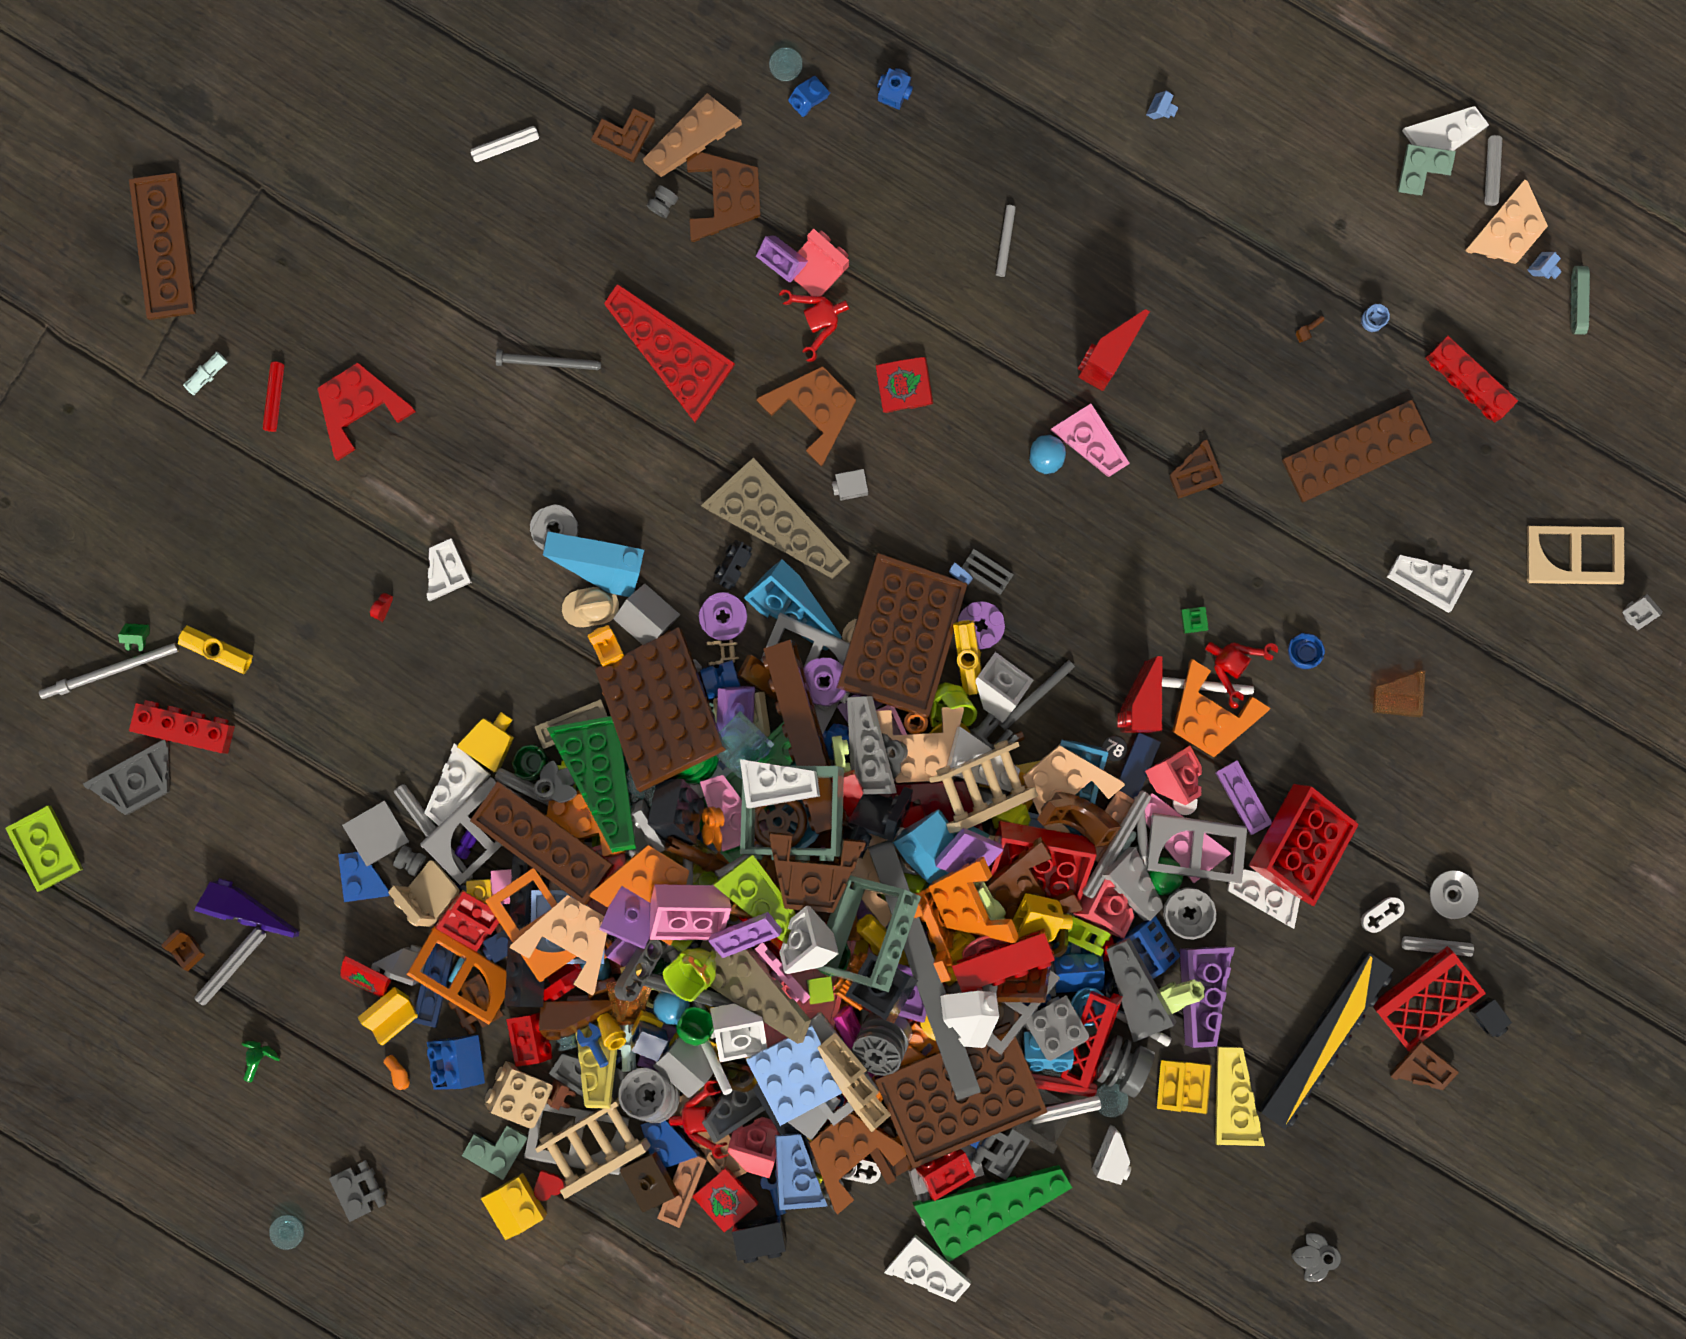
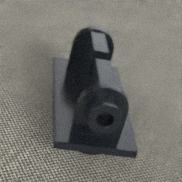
[713,540,753,590]

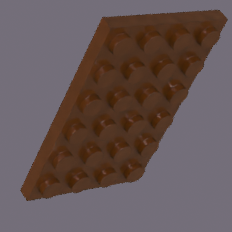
[836,553,967,718]
[595,627,726,792]
[875,1022,1048,1168]

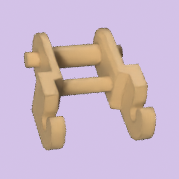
[706,640,739,665]

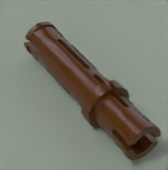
[664,836,727,873]

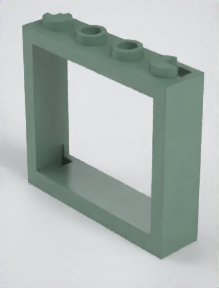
[740,766,844,861]
[815,875,921,992]

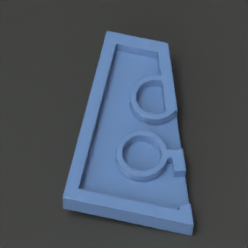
[775,1133,827,1210]

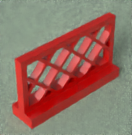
[1373,946,1486,1051]

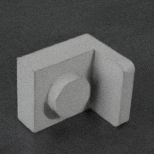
[1622,594,1662,630]

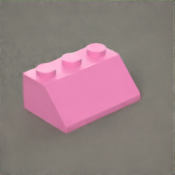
[649,884,731,940]

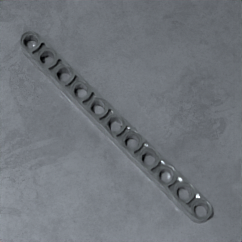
[868,840,980,1101]

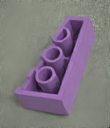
[1180,946,1235,1048]

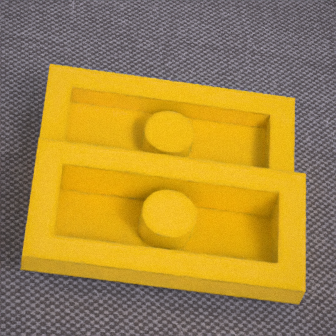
[1157,1060,1212,1114]

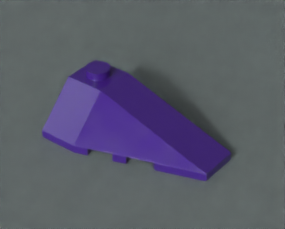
[194,878,300,938]

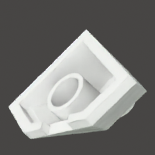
[780,906,839,974]
[940,991,999,1048]

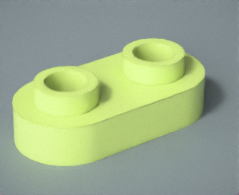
[832,736,851,773]

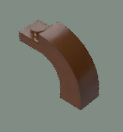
[1037,792,1122,847]

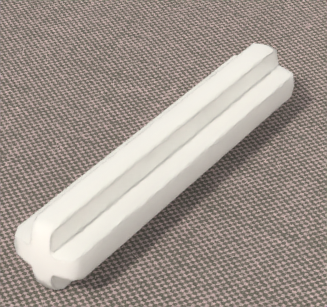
[471,126,539,162]
[1031,1096,1101,1124]

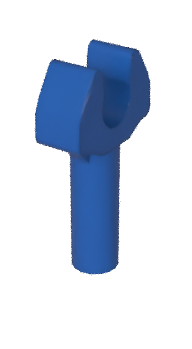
[577,1023,609,1068]
[761,1169,786,1216]

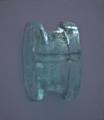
[556,1033,578,1051]

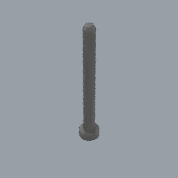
[496,349,601,370]

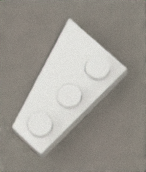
[740,759,820,808]
[1227,867,1300,929]

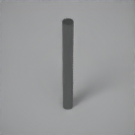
[999,660,1075,731]

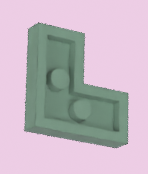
[1397,144,1456,196]
[462,1125,528,1180]

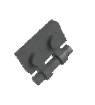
[972,1127,1031,1180]
[329,1160,387,1222]

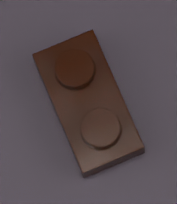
[737,655,778,700]

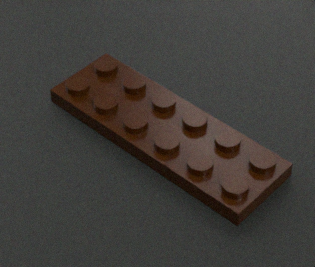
[129,173,196,320]
[1282,400,1433,503]
[470,781,614,905]

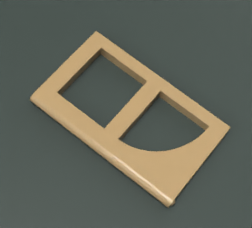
[1527,526,1624,584]

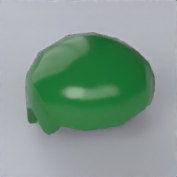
[1148,857,1183,895]
[676,1007,714,1046]

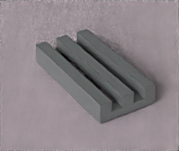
[962,549,1013,595]

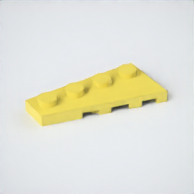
[576,1011,621,1109]
[1215,1046,1265,1146]

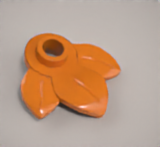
[702,806,724,852]

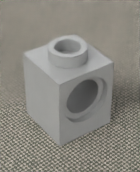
[832,469,868,501]

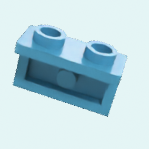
[1023,1032,1074,1072]

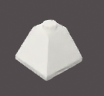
[975,652,1033,723]
[710,1004,767,1062]
[1092,1125,1131,1185]

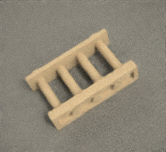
[929,740,1038,833]
[535,1097,651,1199]

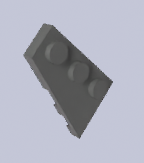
[549,1052,631,1114]
[702,1079,765,1143]

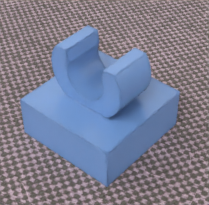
[1146,91,1178,119]
[1528,252,1561,279]

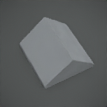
[613,584,680,645]
[653,1037,721,1098]

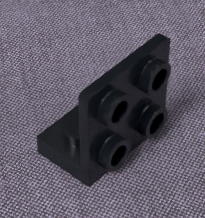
[848,786,913,842]

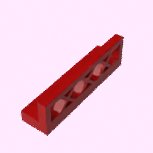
[1061,991,1123,1089]

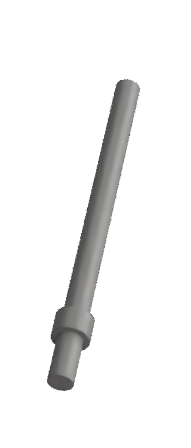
[39,643,179,699]

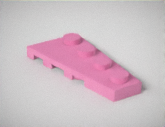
[1145,793,1231,883]

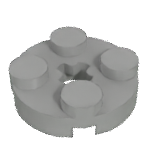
[530,505,578,550]

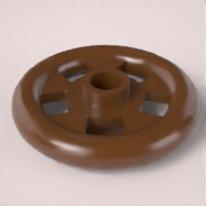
[755,800,807,848]

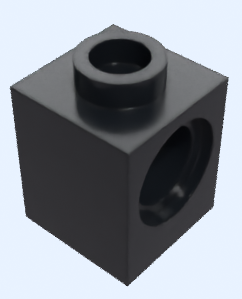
[1469,997,1512,1037]

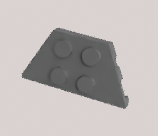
[83,740,170,815]

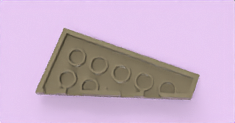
[701,458,850,579]
[700,923,811,1044]

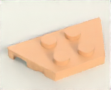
[1465,180,1548,264]

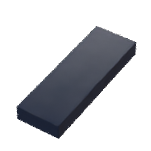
[1110,733,1161,799]

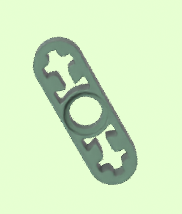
[1571,266,1590,335]

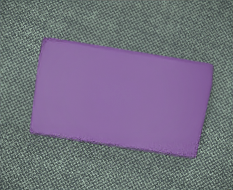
[756,236,808,282]

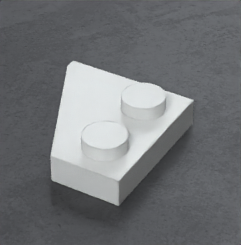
[427,539,472,601]

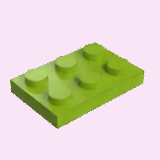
[5,806,83,892]

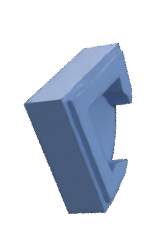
[949,563,973,585]

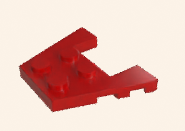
[318,363,416,461]

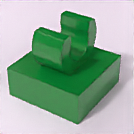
[1180,607,1208,634]
[118,624,150,651]

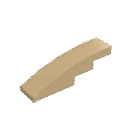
[817,1033,891,1132]

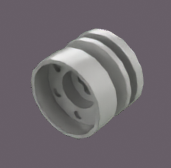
[1163,887,1216,940]
[619,1068,680,1123]

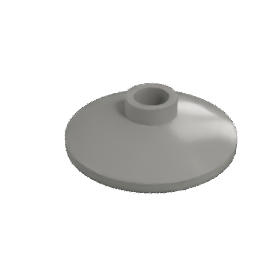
[1430,871,1478,919]

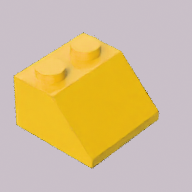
[481,1173,547,1240]

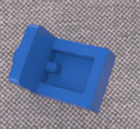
[788,76,830,117]

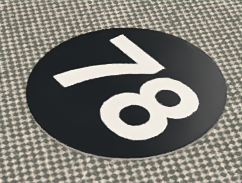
[1102,736,1127,761]

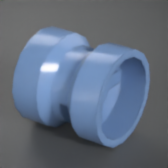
[1361,304,1390,332]

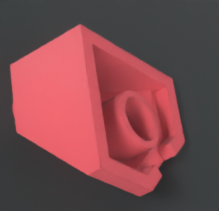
[1145,746,1202,805]
[1073,879,1134,938]
[727,1117,780,1178]

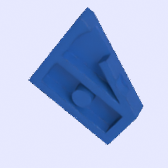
[338,852,390,902]
[641,1119,700,1168]

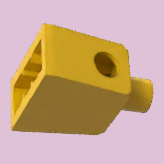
[457,712,514,772]
[1012,893,1073,942]

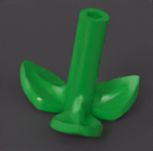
[241,1041,280,1082]

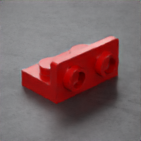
[506,1012,552,1067]
[915,1149,976,1201]

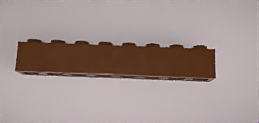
[762,640,849,835]

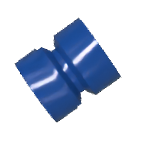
[700,660,741,699]

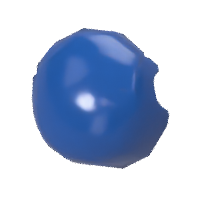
[1288,633,1325,669]

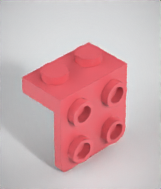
[793,229,849,296]

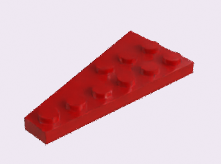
[604,284,735,423]

